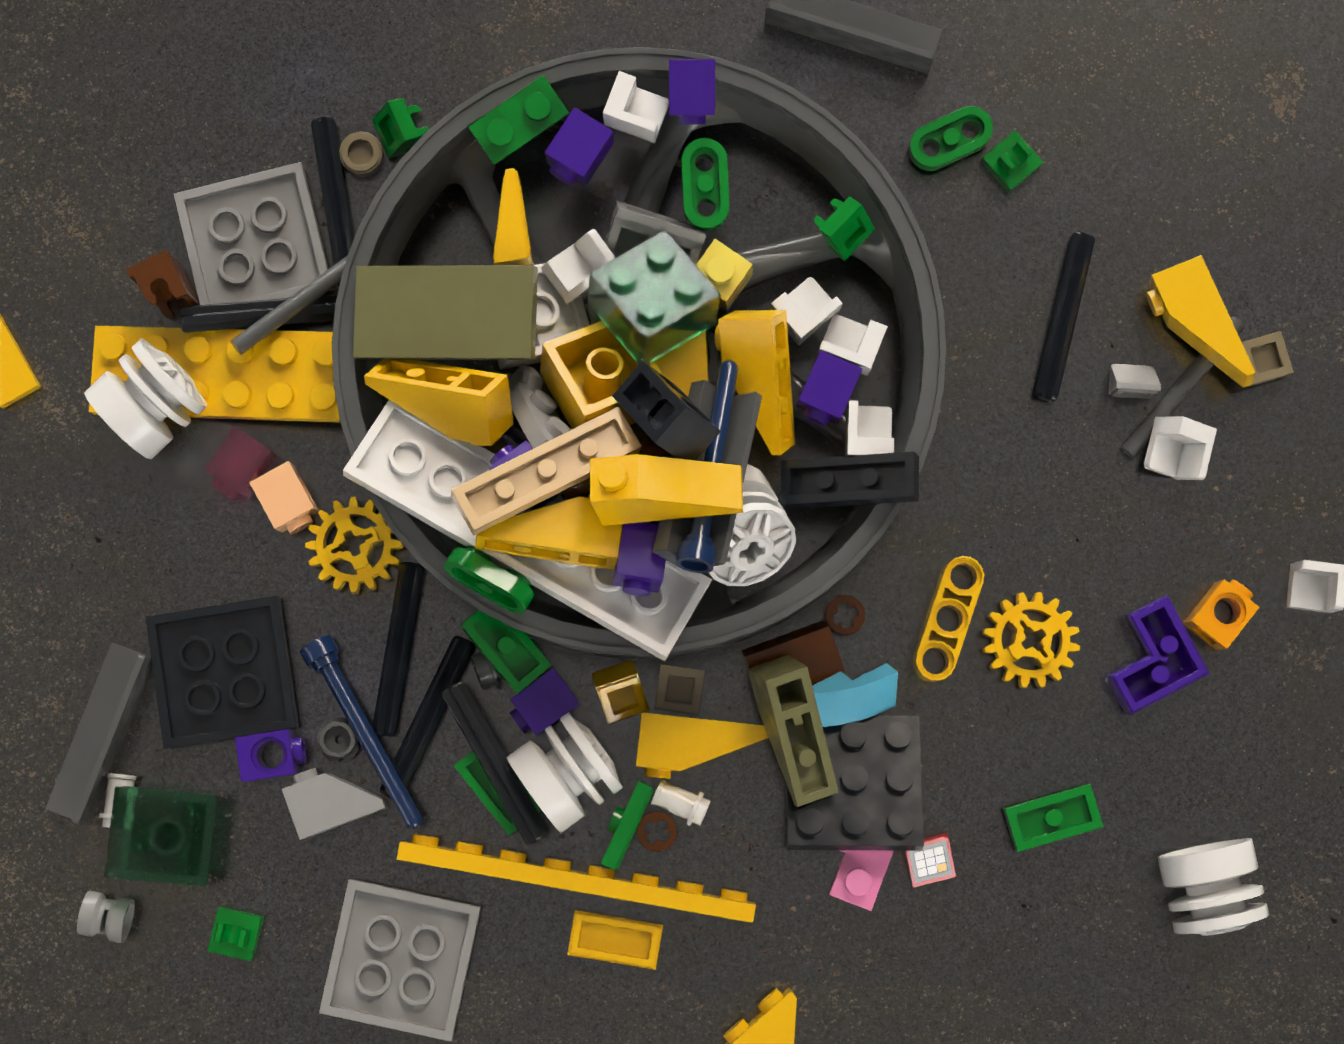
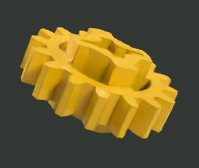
[305,497,404,594]
[982,592,1080,688]

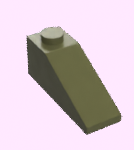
[748,655,839,807]

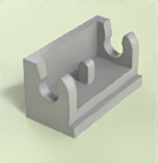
[604,201,706,277]

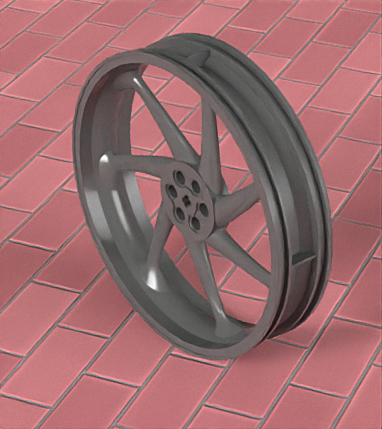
[332,47,946,660]

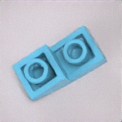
[812,663,898,727]

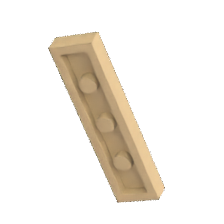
[451,407,642,536]

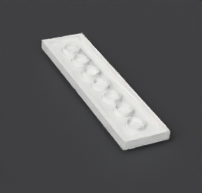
[343,400,712,662]

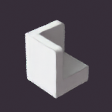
[603,71,669,143]
[540,229,621,304]
[770,277,843,345]
[817,314,888,376]
[845,400,894,456]
[1144,416,1217,480]
[1286,560,1344,613]

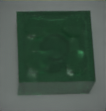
[587,230,721,365]
[104,786,217,887]

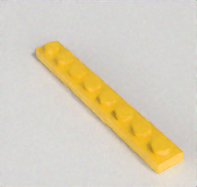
[396,834,756,923]

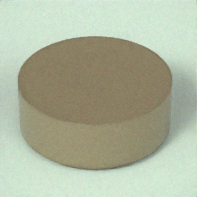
[339,131,384,178]

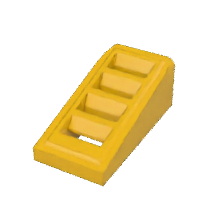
[493,168,533,265]

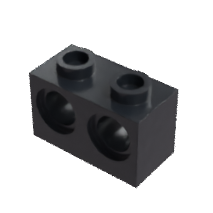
[612,360,721,461]

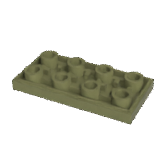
[353,265,538,360]

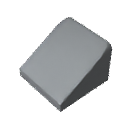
[1108,364,1161,399]

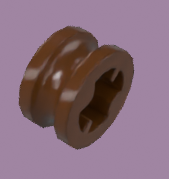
[824,595,865,636]
[637,811,677,852]

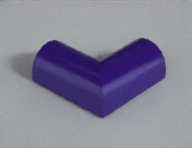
[1108,595,1210,715]

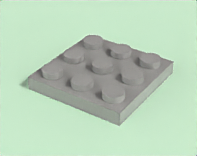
[174,162,334,305]
[319,879,482,1041]

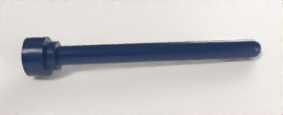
[676,360,738,573]
[300,635,423,830]

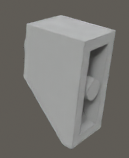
[282,768,390,840]

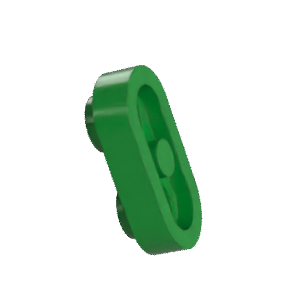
[909,106,993,171]
[682,138,730,232]
[444,546,534,614]

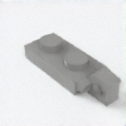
[508,364,570,449]

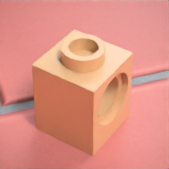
[249,461,319,535]

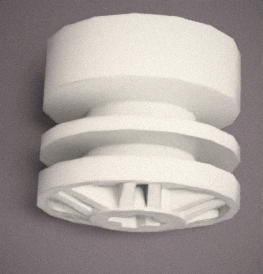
[84,338,207,459]
[709,464,796,586]
[506,712,623,833]
[1157,838,1269,936]

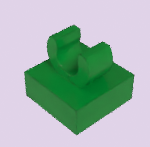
[372,98,429,159]
[980,130,1044,194]
[814,196,875,261]
[207,906,264,962]

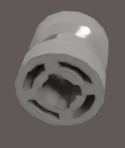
[77,890,135,944]

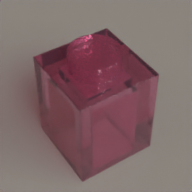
[204,426,278,499]

